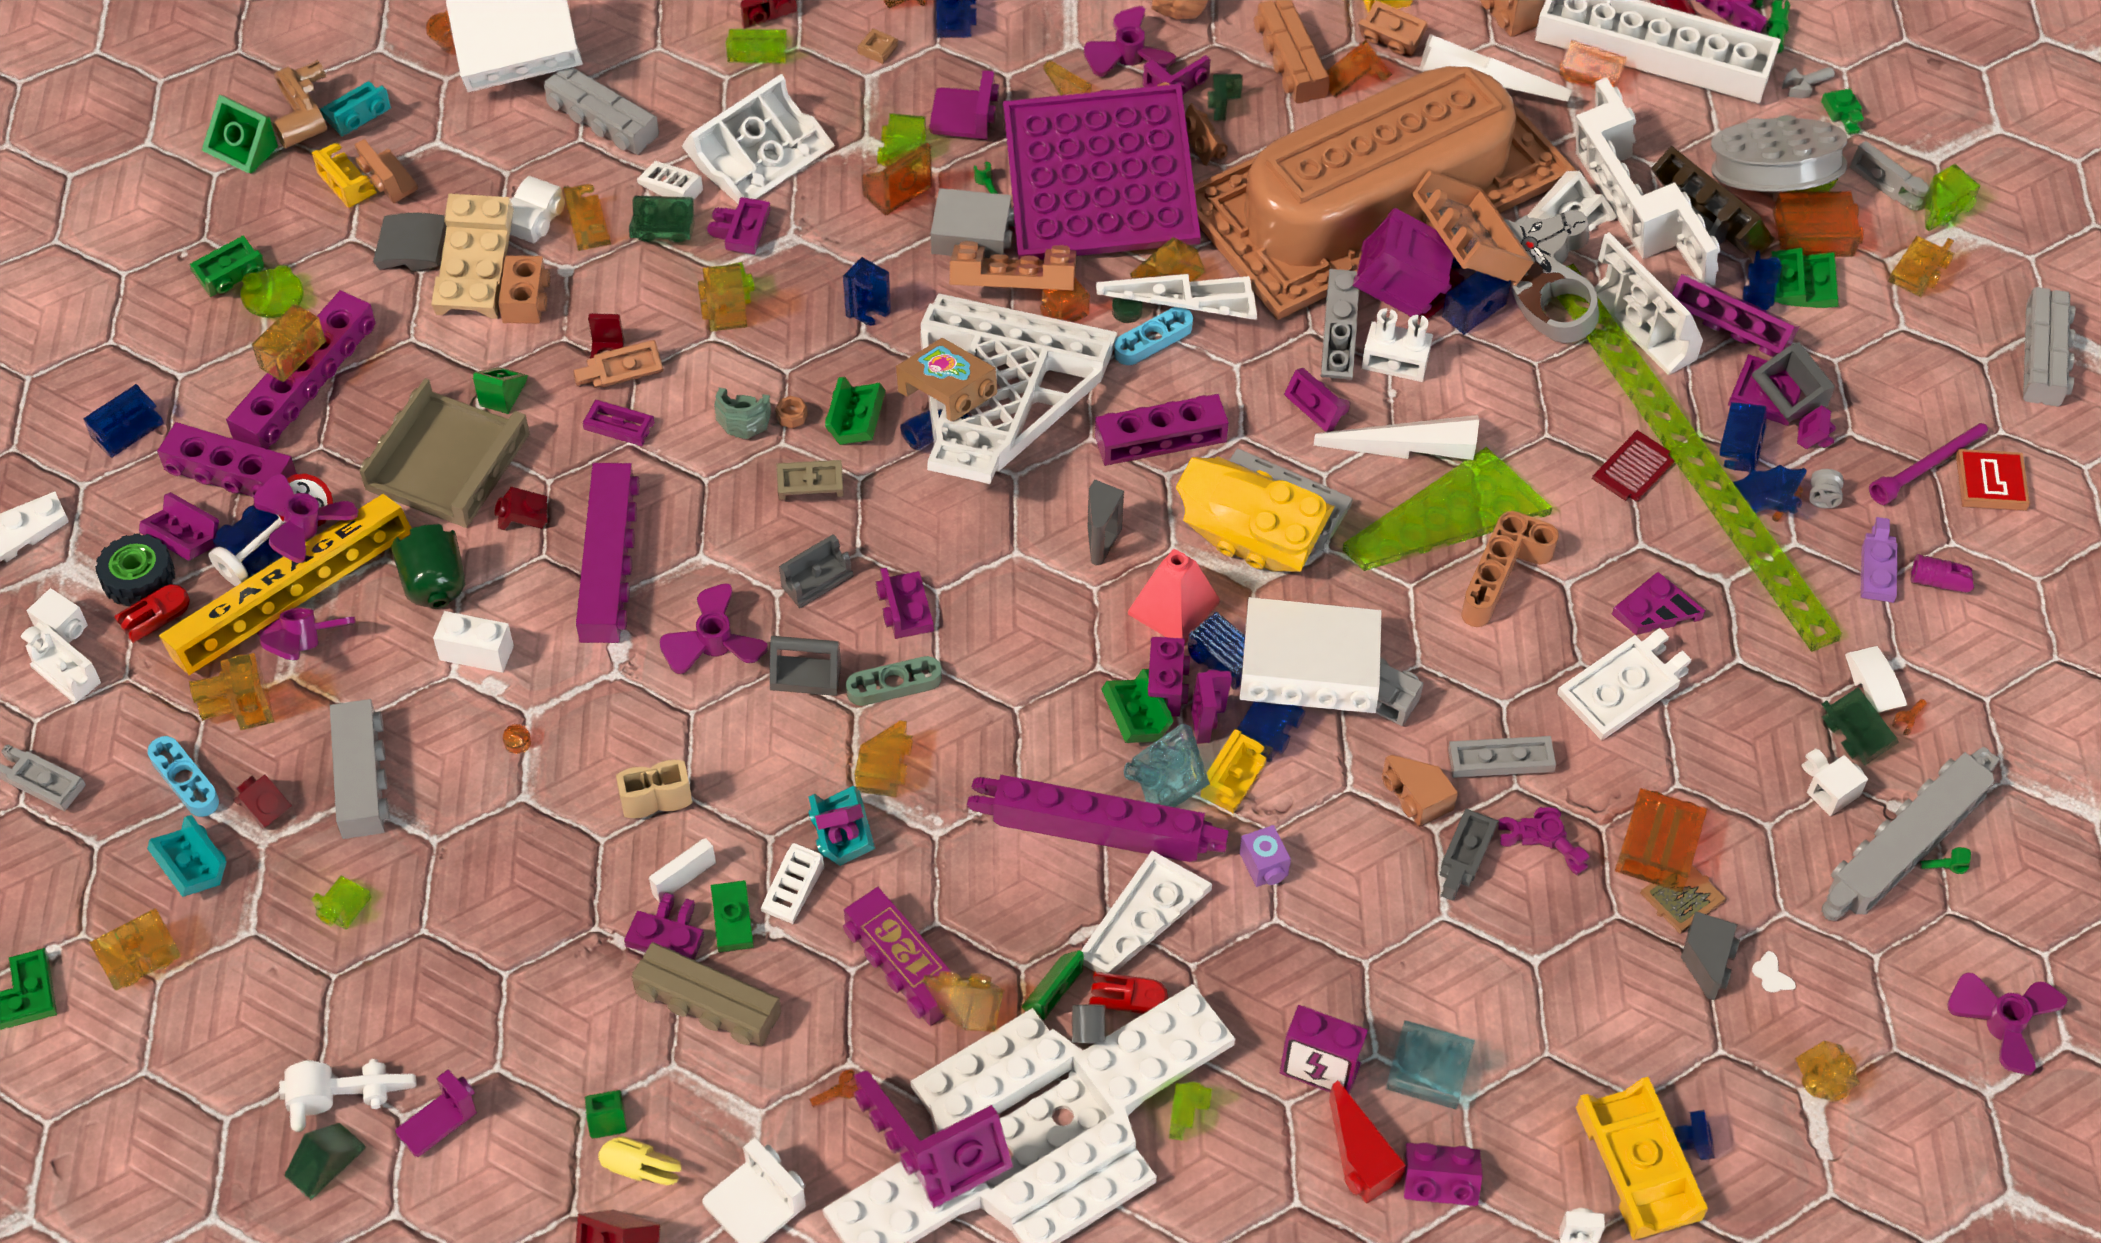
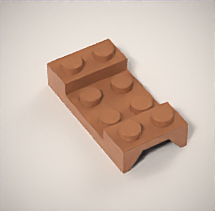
[949,241,1077,290]

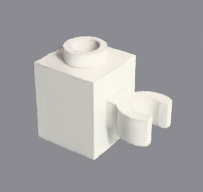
[21,588,88,649]
[1802,748,1868,817]

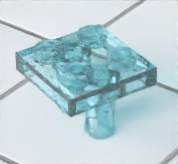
[1123,723,1210,807]
[1386,1020,1475,1110]

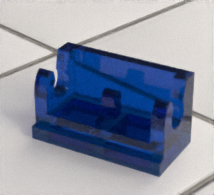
[843,257,891,326]
[83,384,164,458]
[1720,402,1767,475]

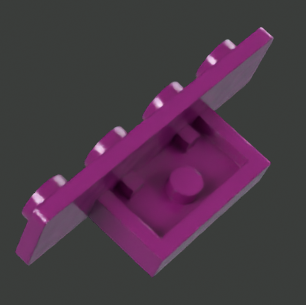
[1695,0,1767,34]

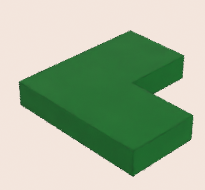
[0,948,57,1030]

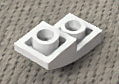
[1845,646,1907,715]

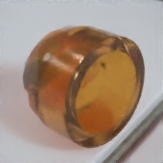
[503,723,531,754]

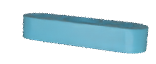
[1114,307,1193,365]
[148,736,219,817]

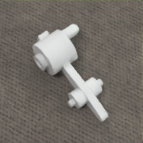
[279,1059,417,1132]

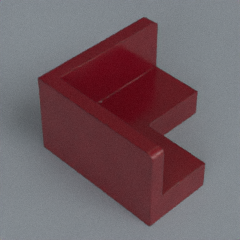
[576,1210,660,1243]

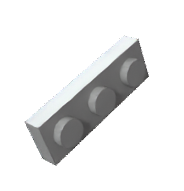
[1448,736,1556,778]

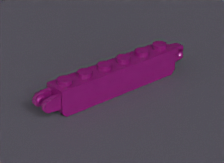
[967,774,1229,862]

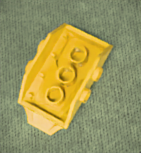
[1176,456,1335,572]

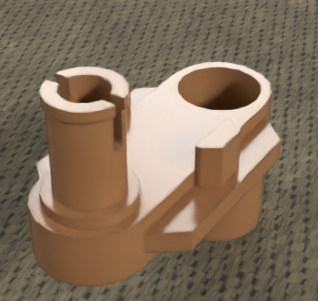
[272,60,327,148]

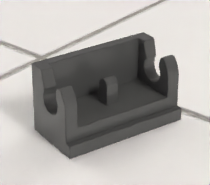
[779,534,854,608]

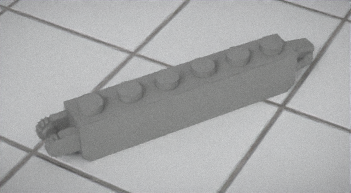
[1821,746,2000,921]

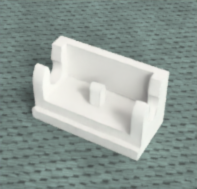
[27,626,101,704]

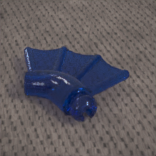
[1729,465,1807,514]

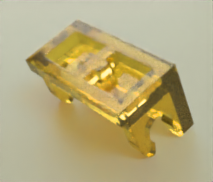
[563,184,611,251]

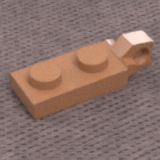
[573,340,664,388]

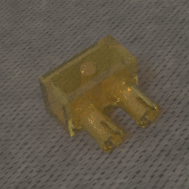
[189,653,275,730]

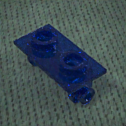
[1743,250,1782,310]

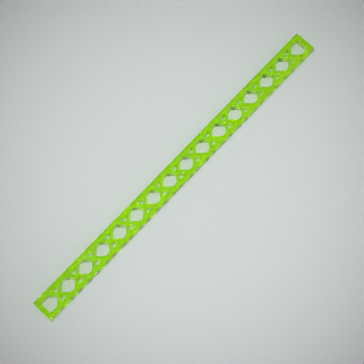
[1557,263,1842,652]

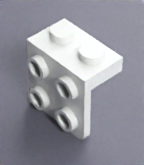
[703,1138,806,1243]

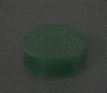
[1112,297,1143,323]

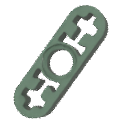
[846,656,942,706]

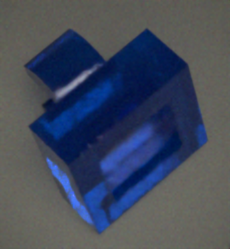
[1674,1110,1715,1160]

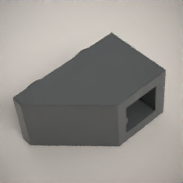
[1681,911,1740,1000]

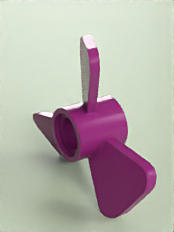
[1084,6,1176,77]
[254,474,358,563]
[660,583,768,674]
[257,608,356,660]
[1947,972,2067,1075]

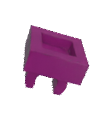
[1797,405,1836,449]
[815,804,864,843]

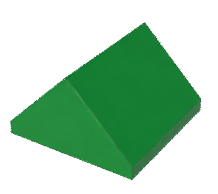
[201,95,278,173]

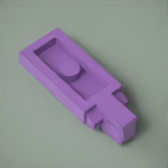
[1860,517,1897,603]

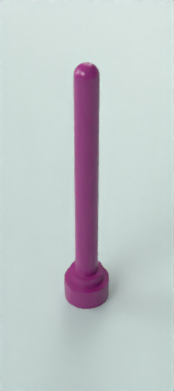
[1869,423,1988,505]

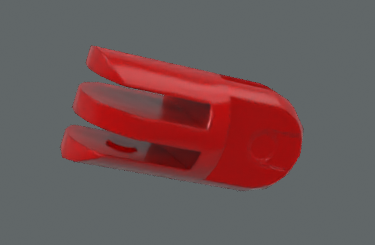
[114,584,190,643]
[1089,971,1168,1014]

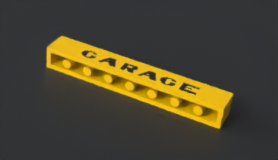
[159,494,412,675]

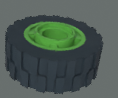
[95,533,175,606]

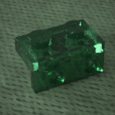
[629,196,695,243]
[1821,687,1899,766]

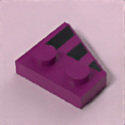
[1612,572,1705,635]

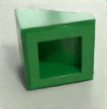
[585,1090,627,1139]

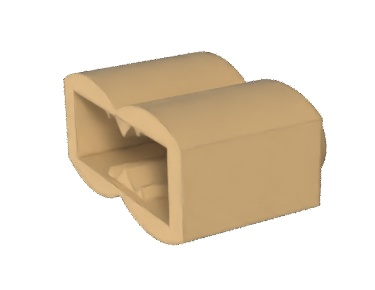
[616,760,693,818]

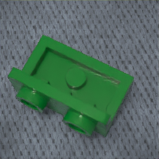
[189,235,264,297]
[825,376,886,445]
[1101,669,1173,743]

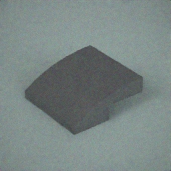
[373,213,447,272]

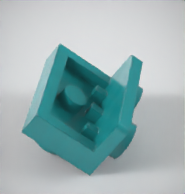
[320,81,391,137]
[808,786,875,866]
[147,815,226,897]

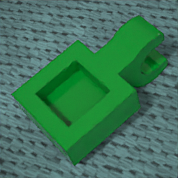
[1821,88,1864,134]

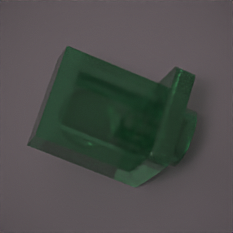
[1207,74,1243,121]

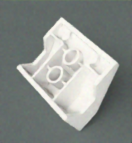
[682,74,835,204]
[1594,233,1703,376]

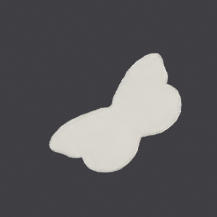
[1752,951,1796,992]

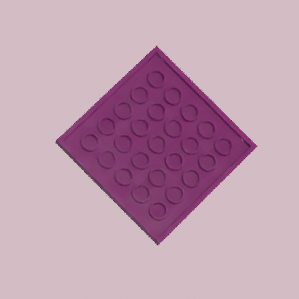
[1003,84,1201,260]

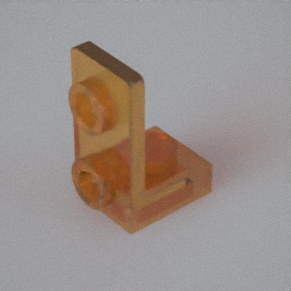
[1326,40,1393,97]

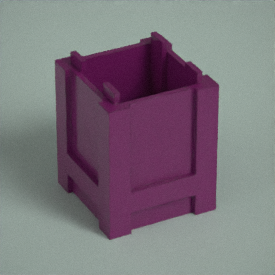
[1353,207,1455,317]

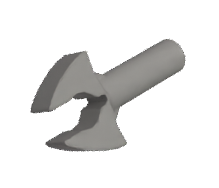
[1782,67,1835,98]

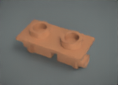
[1185,103,1228,166]

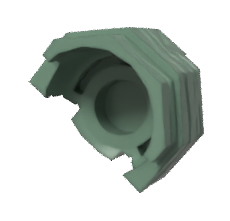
[714,388,771,439]

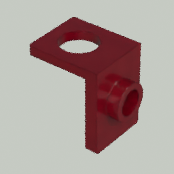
[588,313,624,359]

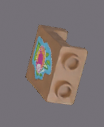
[896,338,997,422]

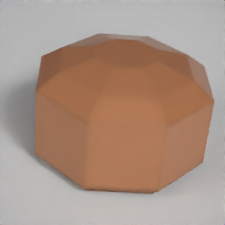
[775,396,808,428]

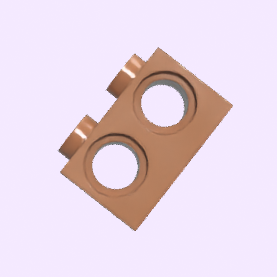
[499,256,550,324]

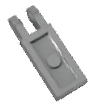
[1850,140,1930,211]
[0,744,86,812]

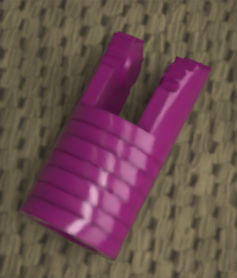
[1910,554,1974,593]

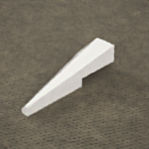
[1419,35,1572,101]
[1478,171,1617,279]
[1096,274,1257,320]
[1314,415,1479,460]

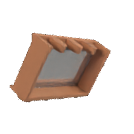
[1412,170,1534,286]

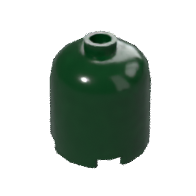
[391,524,465,609]

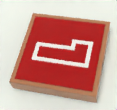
[1956,449,2030,511]

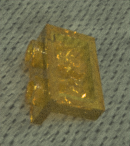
[1888,236,1955,297]

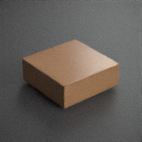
[858,29,898,64]

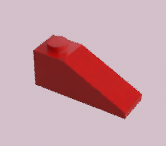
[1329,1080,1406,1204]

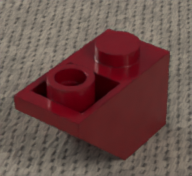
[740,0,797,29]

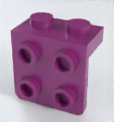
[929,70,1000,139]

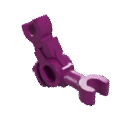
[1498,807,1590,875]

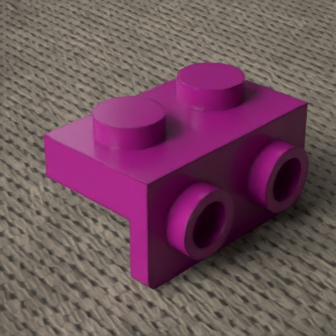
[139,492,219,561]
[1148,637,1190,717]
[1404,1142,1483,1206]

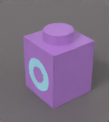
[1240,825,1291,887]

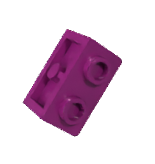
[876,567,934,639]
[1191,670,1232,744]

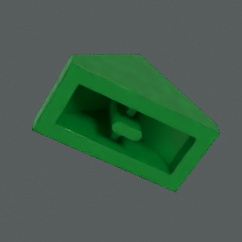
[473,367,528,414]

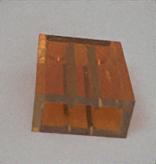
[1773,191,1864,257]
[1614,788,1707,893]

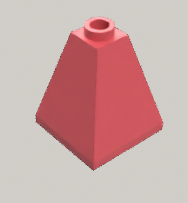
[1128,549,1220,644]

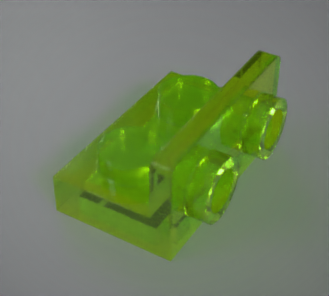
[726,29,787,63]

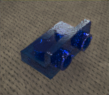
[936,0,977,38]

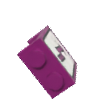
[1279,1004,1368,1094]

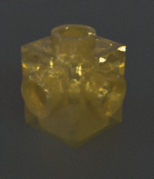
[1795,1040,1860,1102]

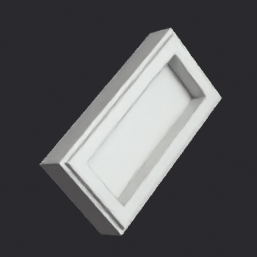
[649,838,716,903]

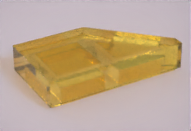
[1043,60,1092,96]

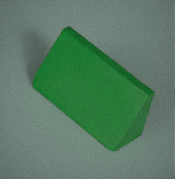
[1022,950,1084,1020]

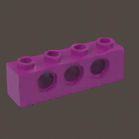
[1095,394,1229,466]
[157,422,297,498]

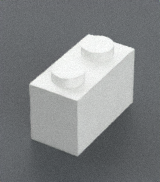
[433,611,514,673]

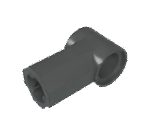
[1072,1004,1105,1043]

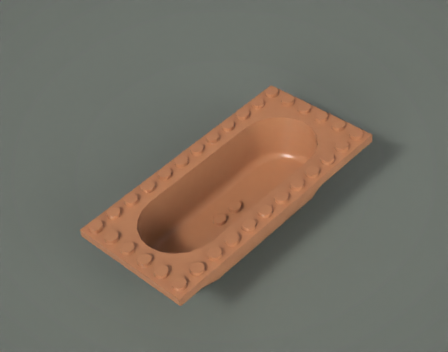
[1194,66,1576,320]

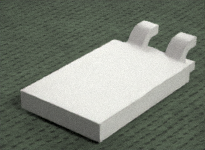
[1557,628,1691,741]

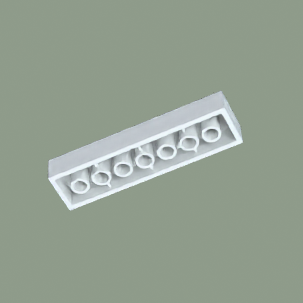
[1535,0,1781,104]

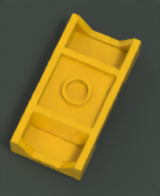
[1576,1077,1708,1240]

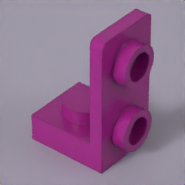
[1143,55,1211,95]

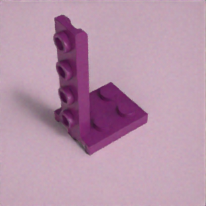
[854,1071,1013,1208]

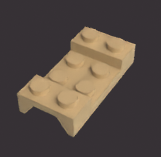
[431,194,514,319]

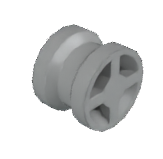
[1809,469,1844,509]

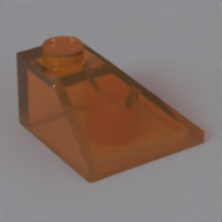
[862,143,932,216]

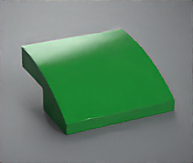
[1771,248,1839,308]

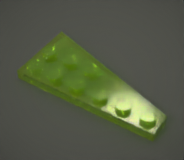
[1343,447,1553,571]

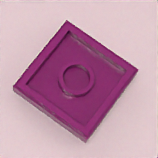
[1728,354,1802,426]

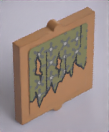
[1640,858,1726,934]

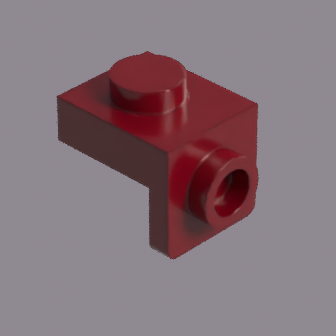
[494,486,547,530]
[233,774,292,829]

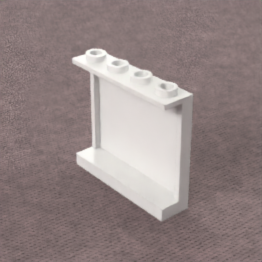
[446,0,583,92]
[1240,597,1381,713]

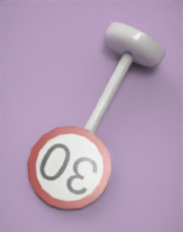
[209,473,333,586]

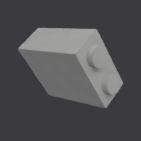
[931,188,1015,258]

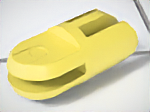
[599,1136,681,1185]

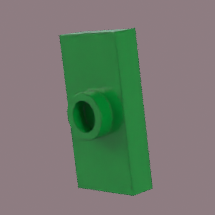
[711,880,754,953]

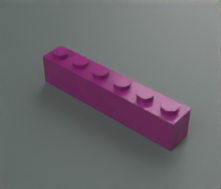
[576,463,639,643]

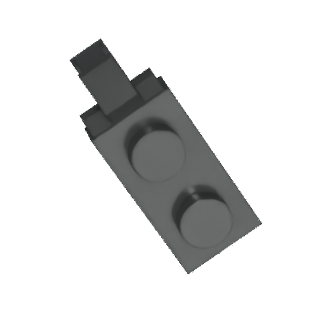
[1440,809,1498,901]

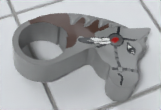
[1503,210,1599,343]

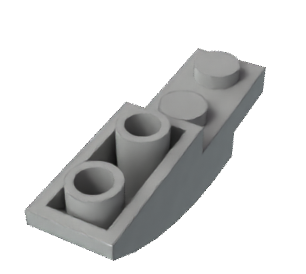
[1321,269,1359,380]

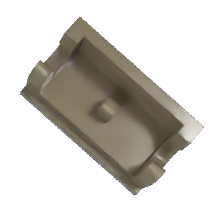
[777,460,844,500]

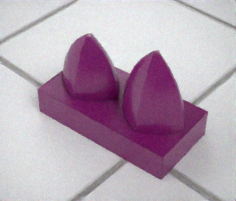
[1284,368,1350,432]

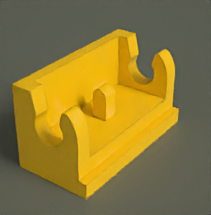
[312,143,377,208]
[1200,729,1266,813]

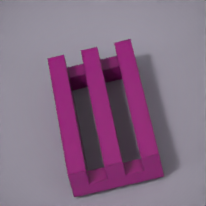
[583,399,655,446]

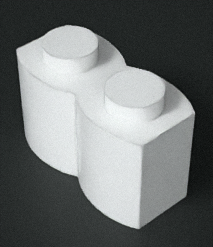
[510,176,565,243]

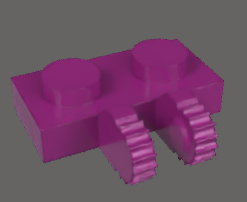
[706,197,771,255]
[624,893,704,960]

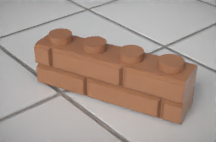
[1254,0,1330,104]

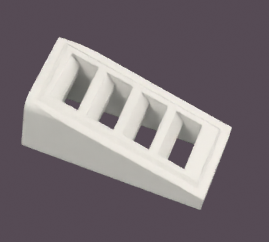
[637,161,703,209]
[761,843,824,924]

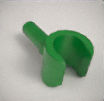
[974,162,998,194]
[1920,847,1971,874]

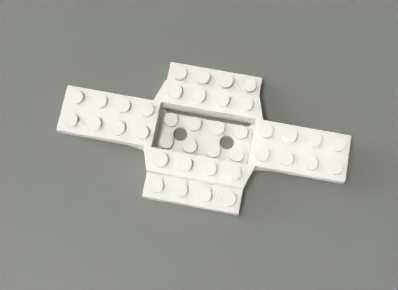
[823,984,1235,1243]

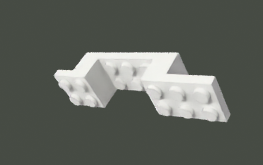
[1576,77,1720,286]

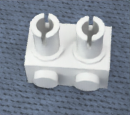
[1361,308,1433,382]

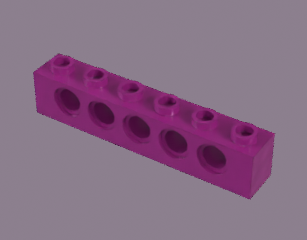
[226,290,376,449]

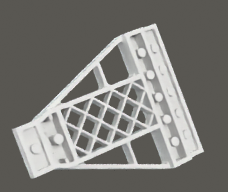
[920,293,1117,484]

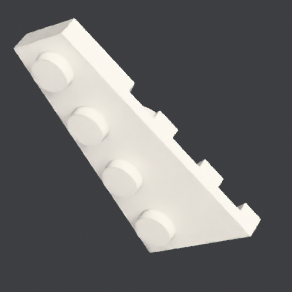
[0,491,69,563]
[1081,851,1212,974]

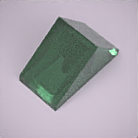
[284,1123,366,1201]

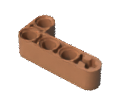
[1461,511,1559,627]

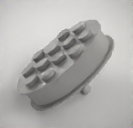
[1711,115,1847,202]

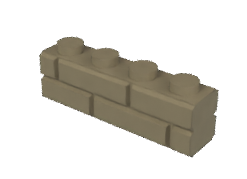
[632,942,781,1046]

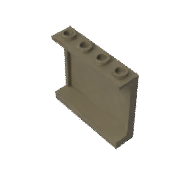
[360,378,530,528]

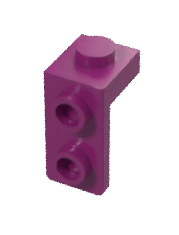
[395,1069,477,1157]

